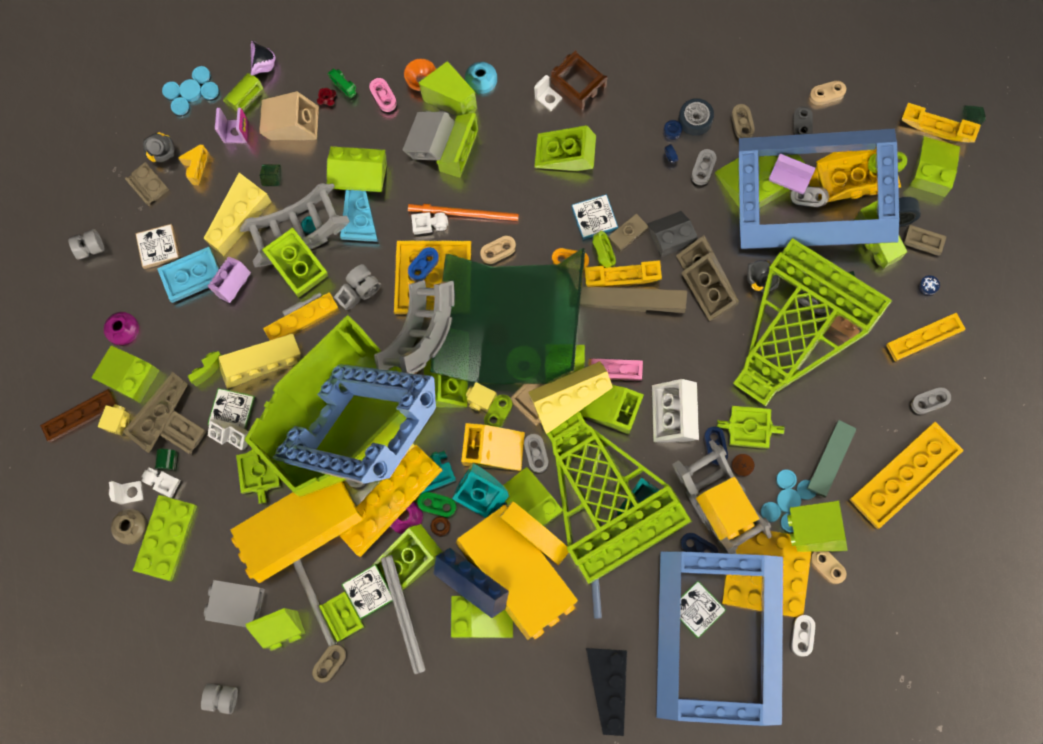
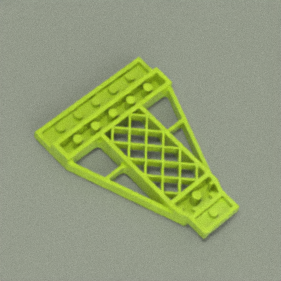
[733,238,892,406]
[547,411,692,584]

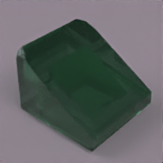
[963,105,986,125]
[259,164,281,186]

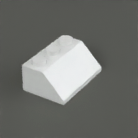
[652,379,699,442]

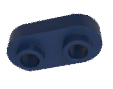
[704,426,728,466]
[680,533,718,553]

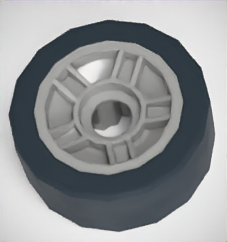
[678,98,714,136]

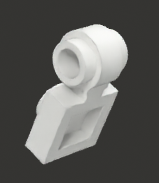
[411,212,448,235]
[141,467,181,498]

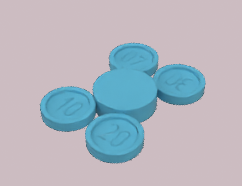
[162,66,219,115]
[760,470,816,533]

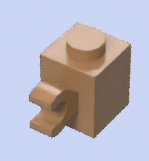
[827,316,860,342]

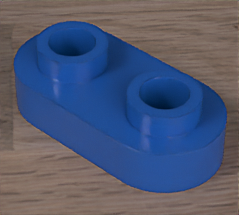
[408,247,439,282]

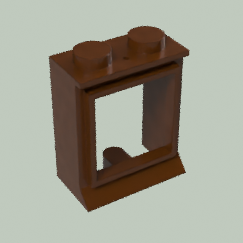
[551,50,607,109]

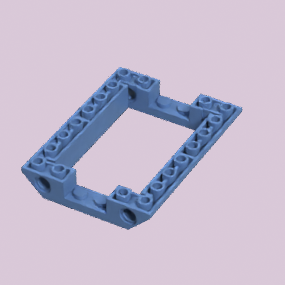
[739,129,899,249]
[273,364,436,484]
[656,552,783,726]

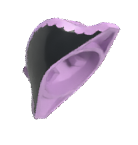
[251,40,275,75]

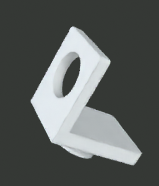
[534,75,562,111]
[109,481,143,504]

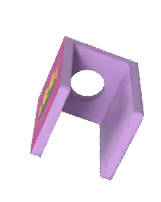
[215,108,249,143]

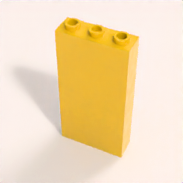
[230,482,363,583]
[455,505,578,640]

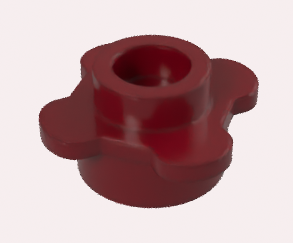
[317,88,336,106]

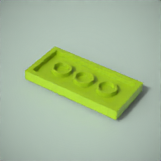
[133,495,197,581]

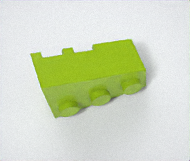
[854,200,907,269]

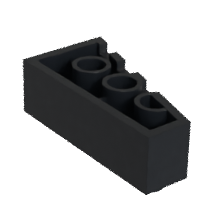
[586,648,627,736]

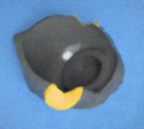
[143,132,175,162]
[747,260,780,293]

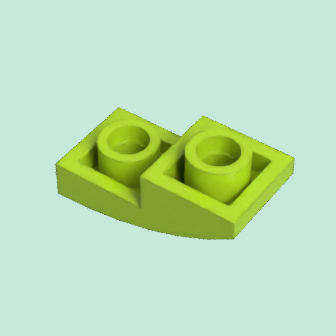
[188,351,222,386]

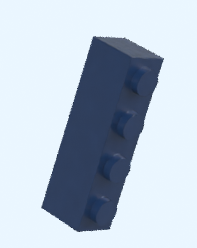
[434,548,509,618]

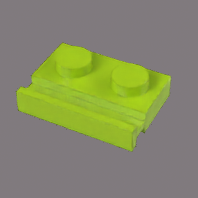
[319,591,364,642]

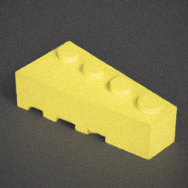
[204,173,272,256]
[218,334,301,390]
[528,361,613,434]

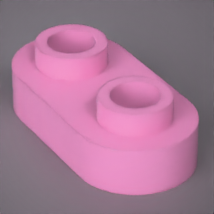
[369,78,397,112]

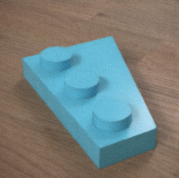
[340,190,378,242]

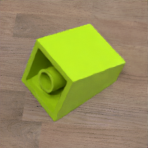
[419,61,477,116]
[787,501,848,552]

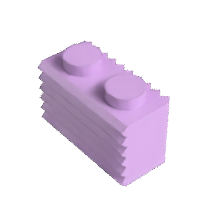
[208,257,251,303]

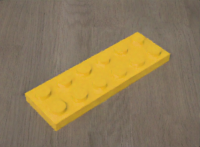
[849,422,964,529]
[339,445,442,557]

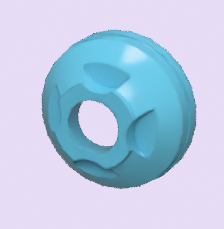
[465,62,497,94]

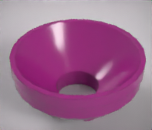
[104,312,139,346]
[390,501,423,534]

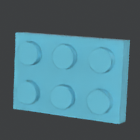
[157,247,219,303]

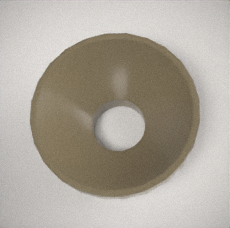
[111,509,148,545]

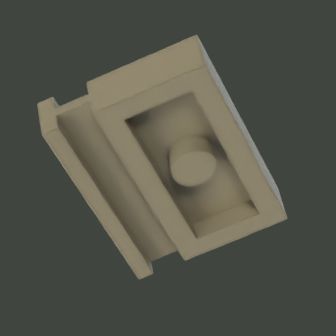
[125,162,169,206]
[160,411,207,455]

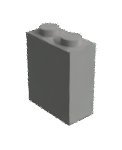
[403,111,455,160]
[204,580,265,627]

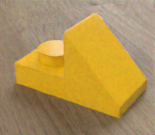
[178,145,209,186]

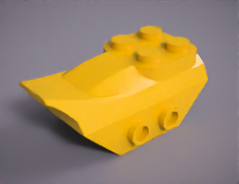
[809,148,901,202]

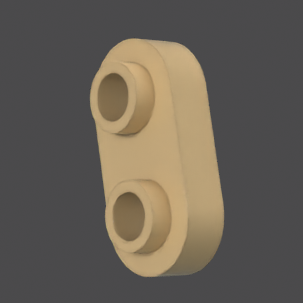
[809,81,846,105]
[480,236,516,264]
[810,551,846,584]

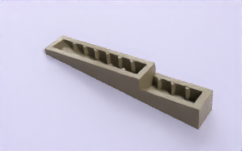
[571,286,687,313]

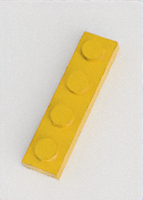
[263,292,339,340]
[886,313,966,362]

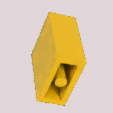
[696,476,760,540]

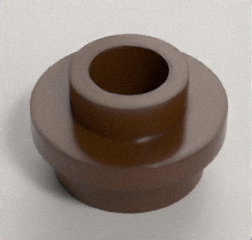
[430,516,450,536]

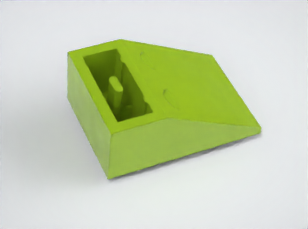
[580,385,644,435]

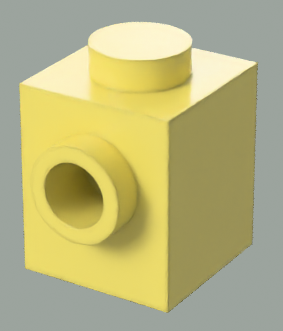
[466,382,497,412]
[98,404,131,436]

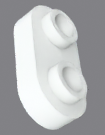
[791,615,815,657]

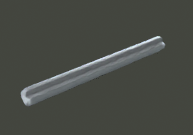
[381,555,425,674]

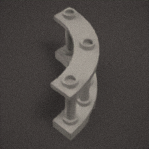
[240,183,350,267]
[374,280,454,374]
[672,440,772,554]

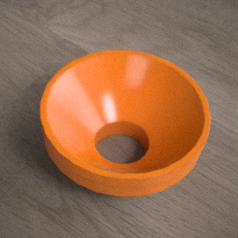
[404,59,436,91]

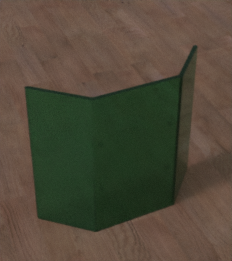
[430,248,585,384]

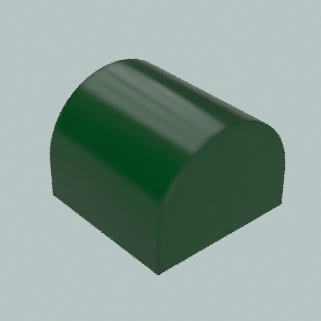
[155,449,178,471]

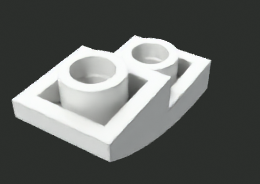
[207,419,249,450]

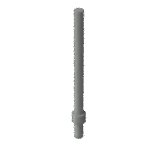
[293,559,337,647]

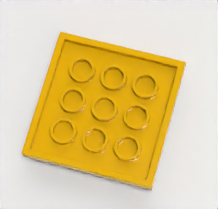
[394,241,472,315]
[721,529,811,618]

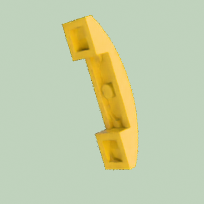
[902,103,981,142]
[585,260,662,287]
[500,501,569,565]

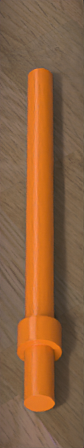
[408,203,519,221]

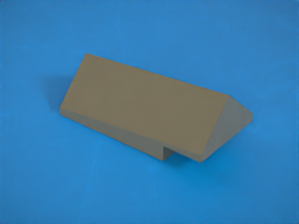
[676,236,739,321]

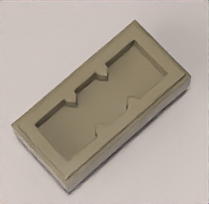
[608,213,649,252]

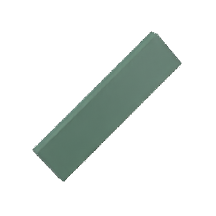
[807,420,857,498]

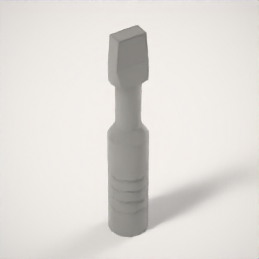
[282,292,322,316]

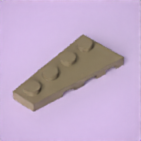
[123,372,188,453]

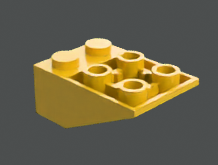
[461,423,525,471]

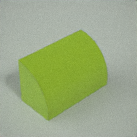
[223,73,263,111]

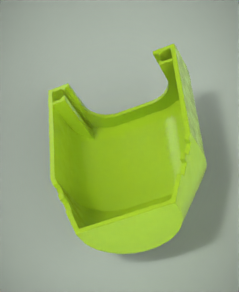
[244,315,407,497]

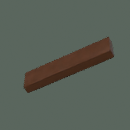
[40,388,118,443]

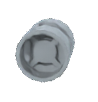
[68,229,104,260]
[346,264,381,300]
[201,683,238,714]

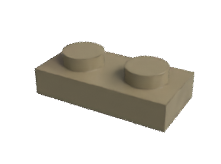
[903,225,947,256]

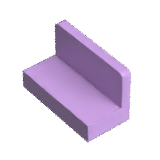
[769,154,816,194]

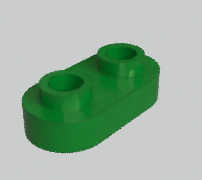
[327,68,357,99]
[417,492,457,518]

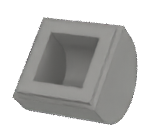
[334,283,361,310]

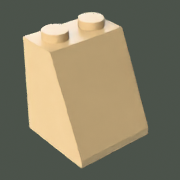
[260,91,319,140]

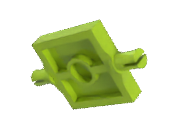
[717,406,784,449]
[236,447,281,504]

